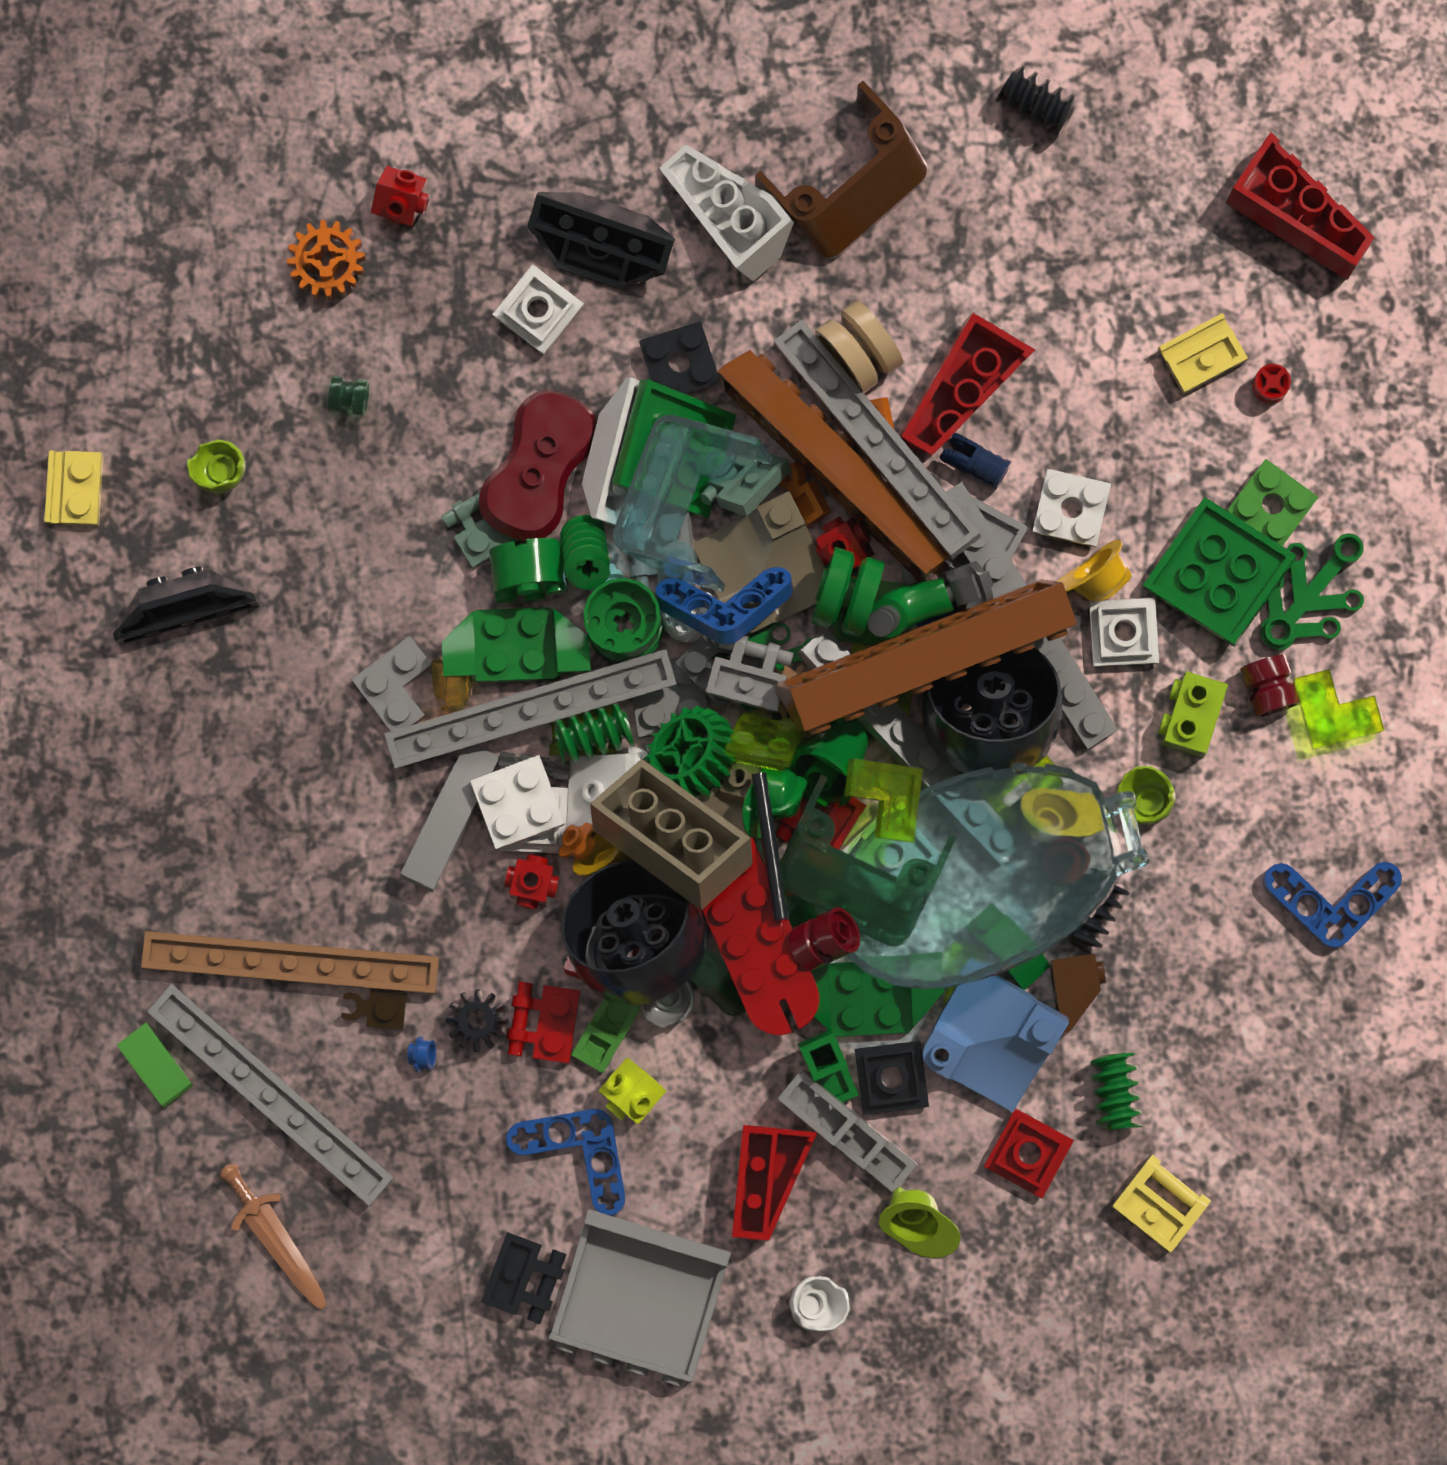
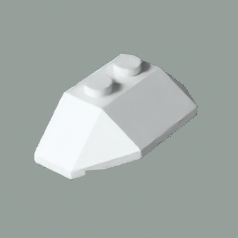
[582,377,657,528]

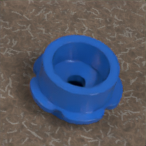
[407,1036,437,1073]

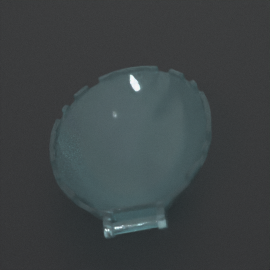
[831,763,1150,989]

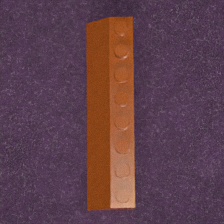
[718,350,957,582]
[773,579,1077,734]

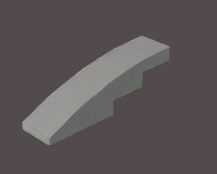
[400,745,499,893]
[777,1070,918,1192]

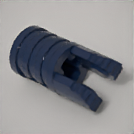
[939,433,1012,490]

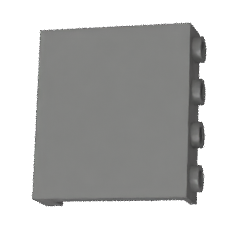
[549,1209,731,1387]

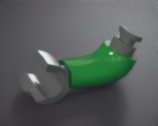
[867,561,993,638]

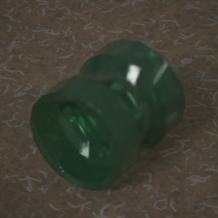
[328,375,370,416]

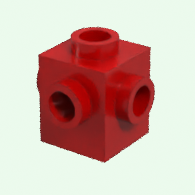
[371,166,430,226]
[815,516,875,568]
[504,854,560,910]

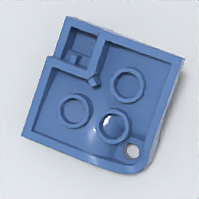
[923,961,1069,1112]

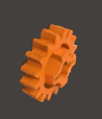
[286,219,366,300]

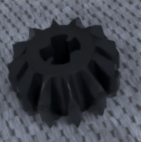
[446,989,509,1053]

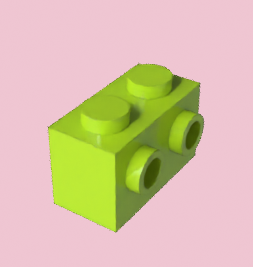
[1158,671,1228,758]

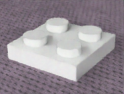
[470,755,565,851]

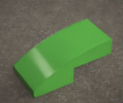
[571,999,640,1073]
[117,1023,194,1108]

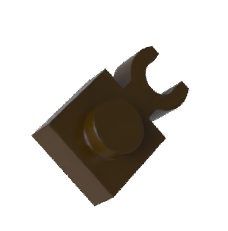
[341,990,408,1031]

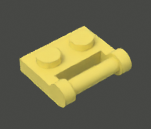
[1111,1154,1211,1253]

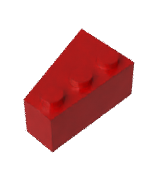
[732,1125,817,1241]

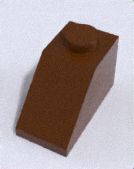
[1049,954,1106,1035]

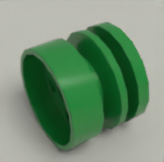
[583,578,664,664]

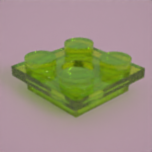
[725,712,804,771]

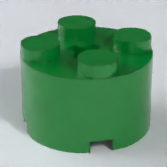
[489,538,568,604]

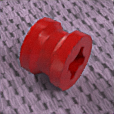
[1252,363,1291,405]

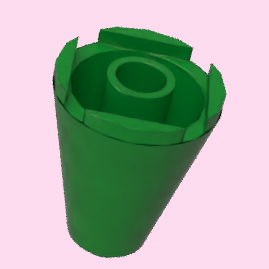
[785,717,871,808]

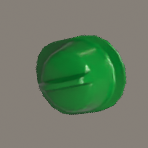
[742,760,808,839]

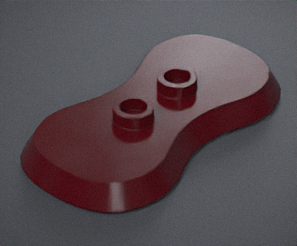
[479,390,597,541]

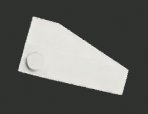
[659,144,794,281]

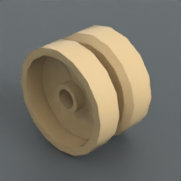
[815,300,904,393]

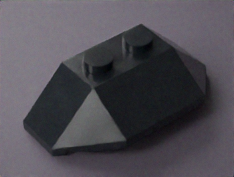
[527,192,675,290]
[113,566,260,646]

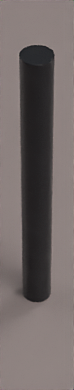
[752,772,789,922]

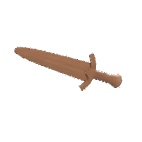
[219,1164,326,1309]

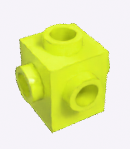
[598,1057,667,1124]

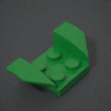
[442,607,591,684]
[811,955,945,1038]

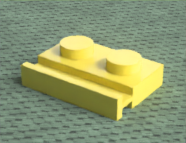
[1158,313,1248,395]
[44,450,103,526]

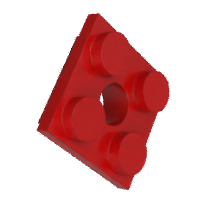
[984,1108,1074,1199]

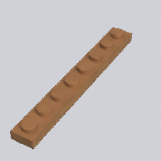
[141,931,440,994]

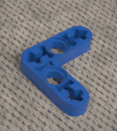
[655,567,793,644]
[1263,862,1402,949]
[506,1109,626,1216]

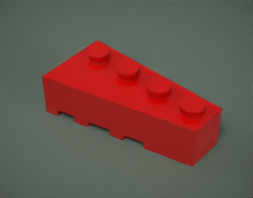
[1226,132,1375,281]
[899,312,1035,461]

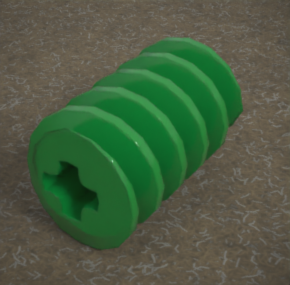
[560,515,611,590]
[554,704,635,765]
[1090,1053,1143,1130]

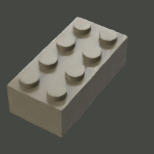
[590,759,753,910]

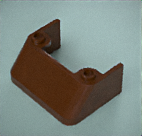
[755,81,927,261]

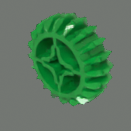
[643,705,740,800]

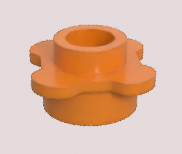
[559,822,596,859]

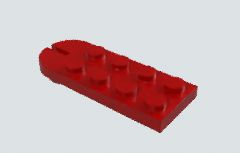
[702,838,820,1035]

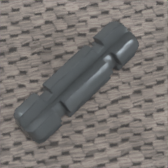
[498,752,570,781]

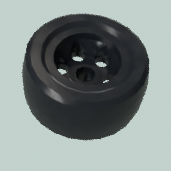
[922,648,1062,778]
[561,859,708,1005]

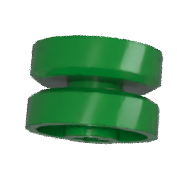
[811,547,885,639]

